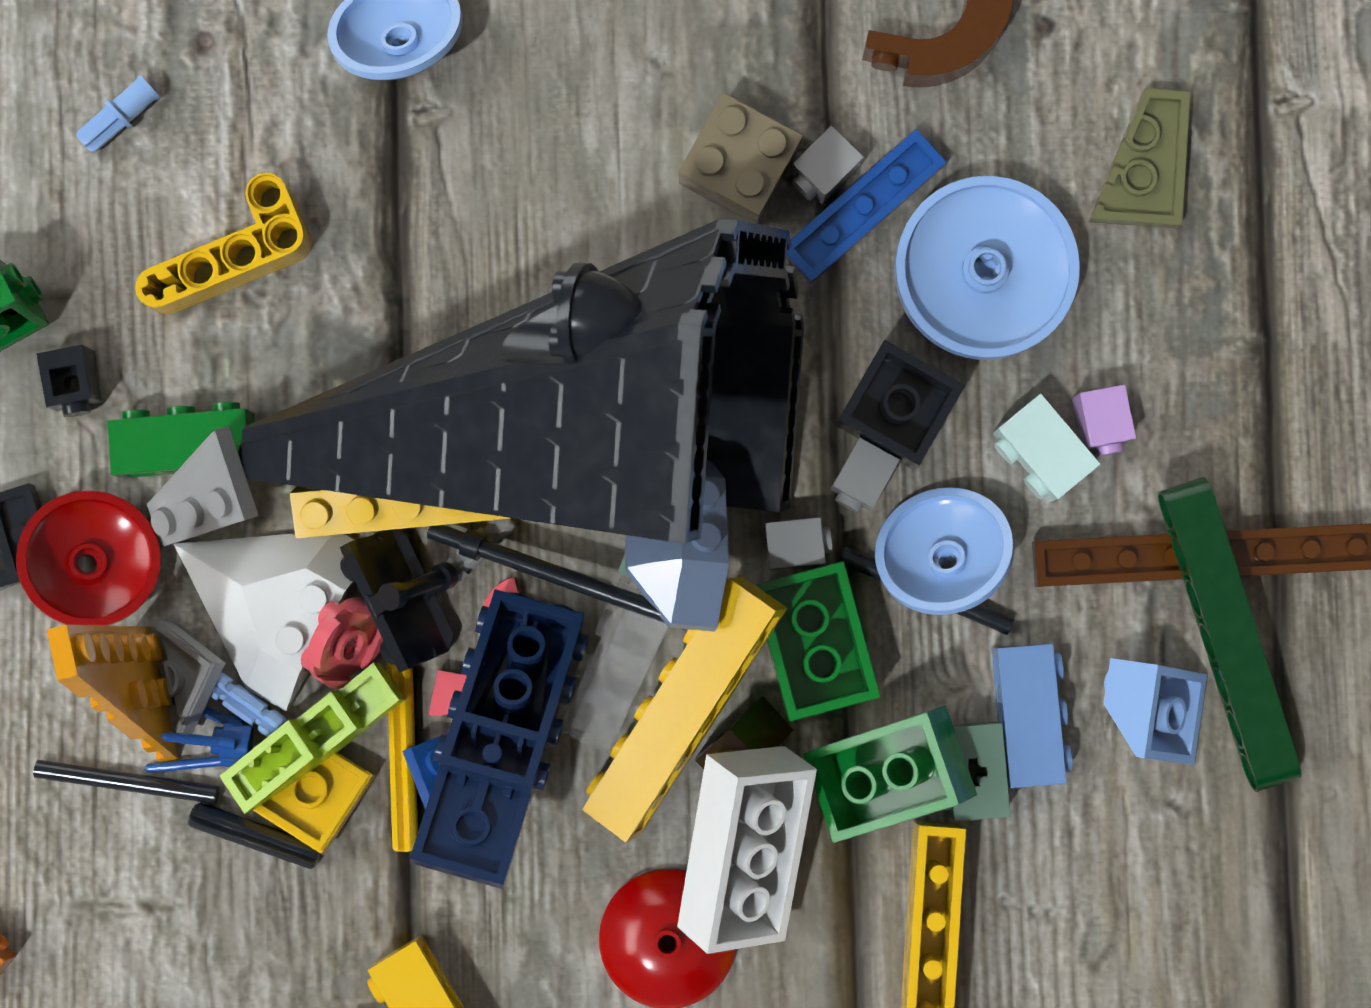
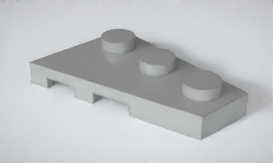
[147,426,259,547]

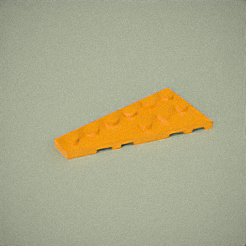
[46,624,179,762]

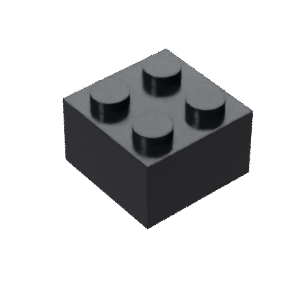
[835,340,965,470]

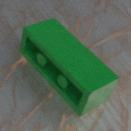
[107,402,255,479]

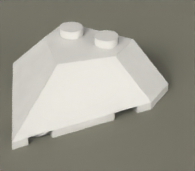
[174,533,358,711]

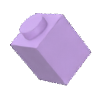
[1072,385,1136,457]

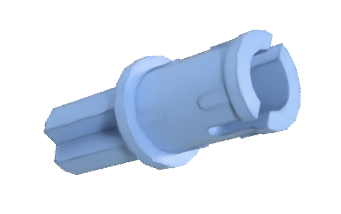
[76,75,160,153]

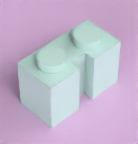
[992,394,1100,502]

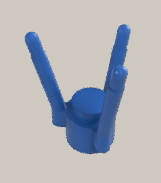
[145,697,254,773]

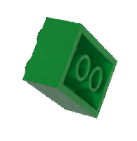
[756,561,880,721]
[803,705,977,843]

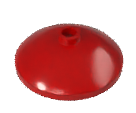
[16,491,160,625]
[599,868,736,1008]

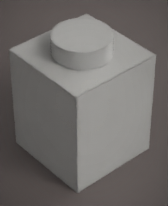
[791,126,864,205]
[830,438,900,513]
[764,517,832,570]

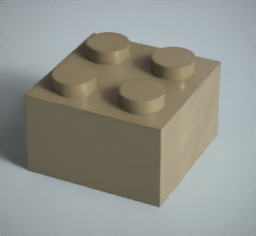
[678,92,803,224]

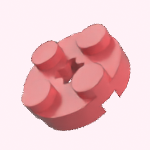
[301,597,383,689]

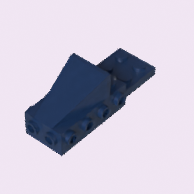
[410,589,590,889]

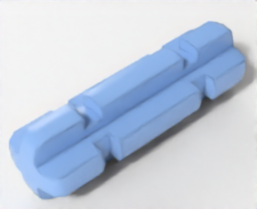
[210,672,287,737]

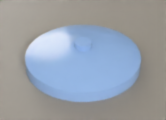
[894,176,1080,360]

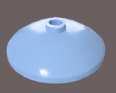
[327,0,463,80]
[875,487,1014,615]

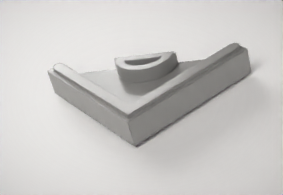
[156,620,226,734]

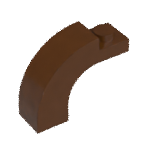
[862,0,1014,87]

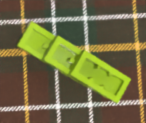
[219,663,406,814]

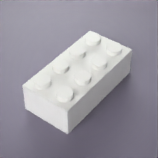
[677,746,817,954]

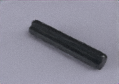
[188,802,321,869]

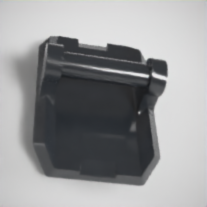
[340,530,458,673]

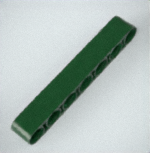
[1158,477,1302,792]

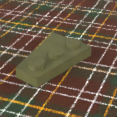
[1088,88,1191,229]

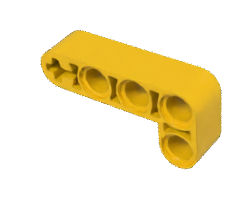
[135,173,312,315]

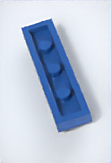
[786,129,947,284]

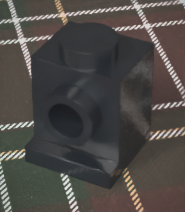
[36,345,102,417]

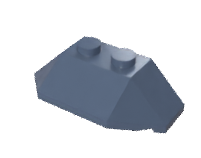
[625,460,729,632]

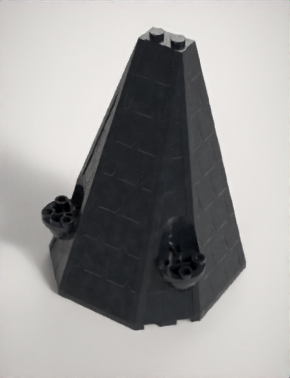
[238,219,804,543]

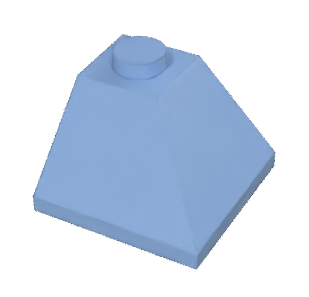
[1104,658,1207,765]

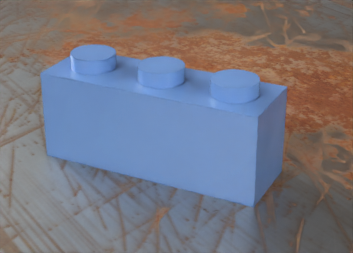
[991,644,1072,788]

